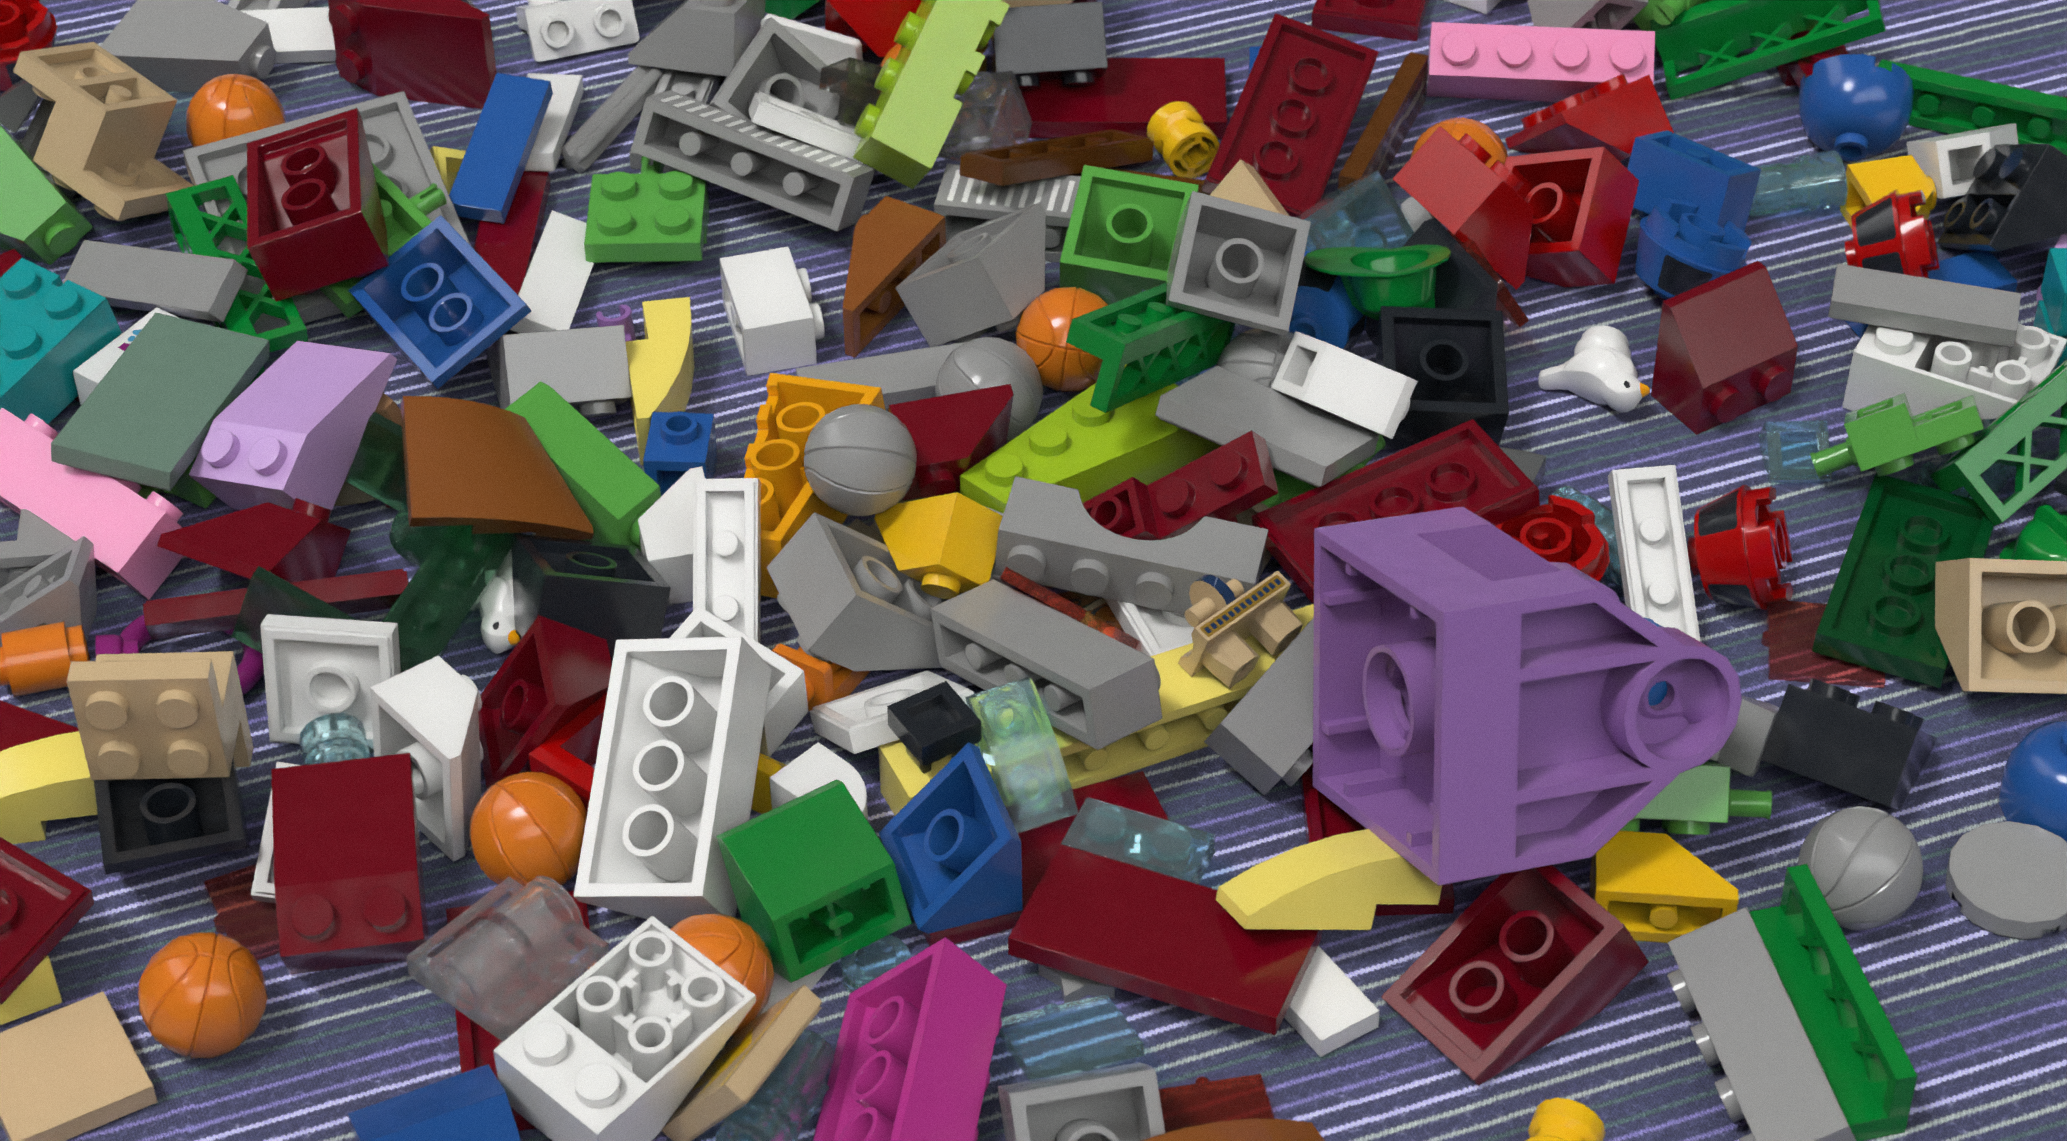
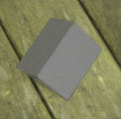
[709,17,854,121]

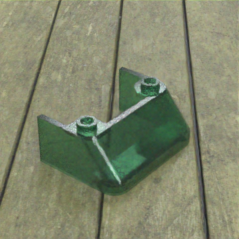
[232,411,525,673]

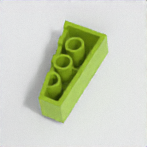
[853,0,1010,189]
[960,365,1221,513]

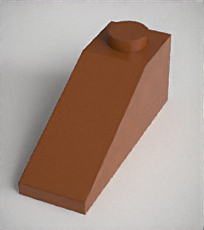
[843,196,946,358]

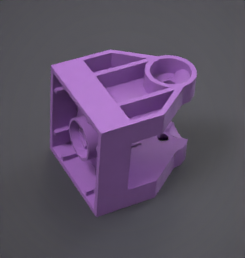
[1313,507,1742,885]

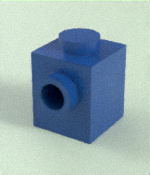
[643,411,718,496]

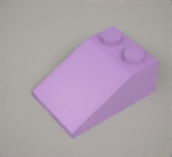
[189,341,397,510]

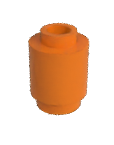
[0,621,90,697]

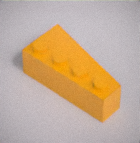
[744,373,886,598]

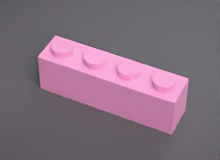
[1427,22,1655,102]
[0,408,183,600]

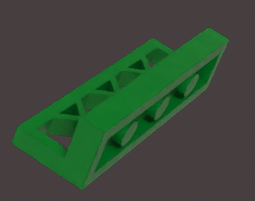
[1650,0,1886,100]
[1878,59,2067,156]
[166,175,308,390]
[1066,282,1235,413]
[1930,360,2067,526]
[1749,864,1918,1141]

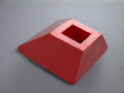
[1505,73,1674,161]

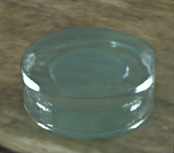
[840,935,911,993]

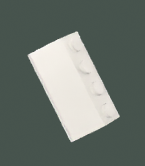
[573,636,772,925]

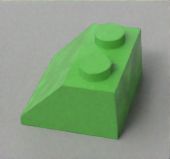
[1060,165,1199,305]

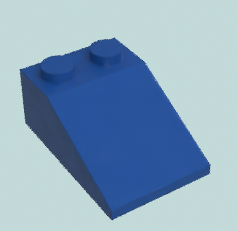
[349,215,531,389]

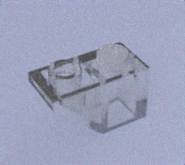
[939,70,1033,162]

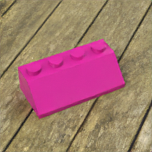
[813,937,1007,1141]

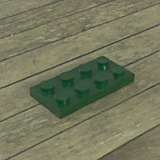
[1812,473,1995,688]

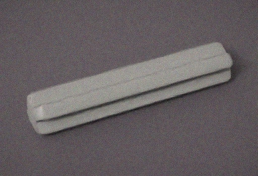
[561,65,662,173]

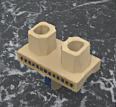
[1178,570,1303,688]

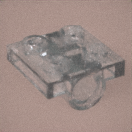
[406,875,610,1042]

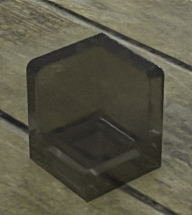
[819,57,883,129]

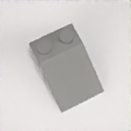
[766,512,962,671]

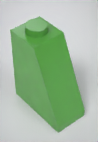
[0,124,93,265]
[505,381,661,552]

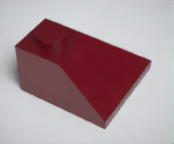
[888,384,1014,501]
[157,498,351,585]
[479,615,612,790]

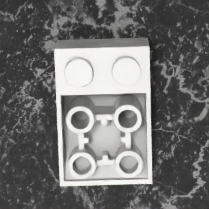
[1842,324,2067,420]
[493,916,756,1141]

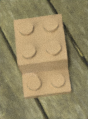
[13,42,193,221]
[67,651,254,780]

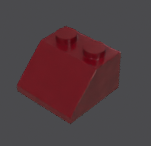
[1651,261,1798,435]

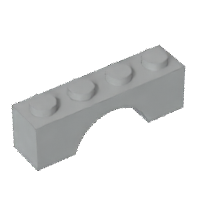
[994,476,1268,615]

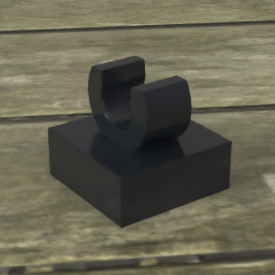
[887,681,982,774]

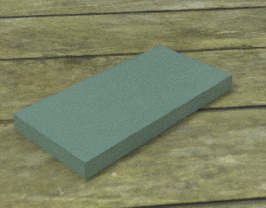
[51,312,269,491]

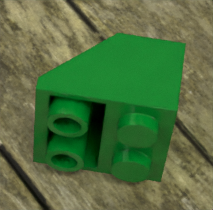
[716,779,912,983]

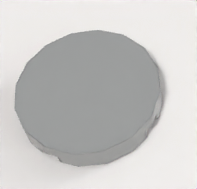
[1945,821,2067,939]

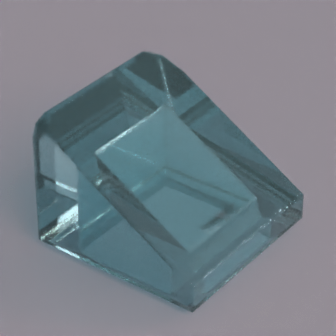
[1759,420,1832,483]

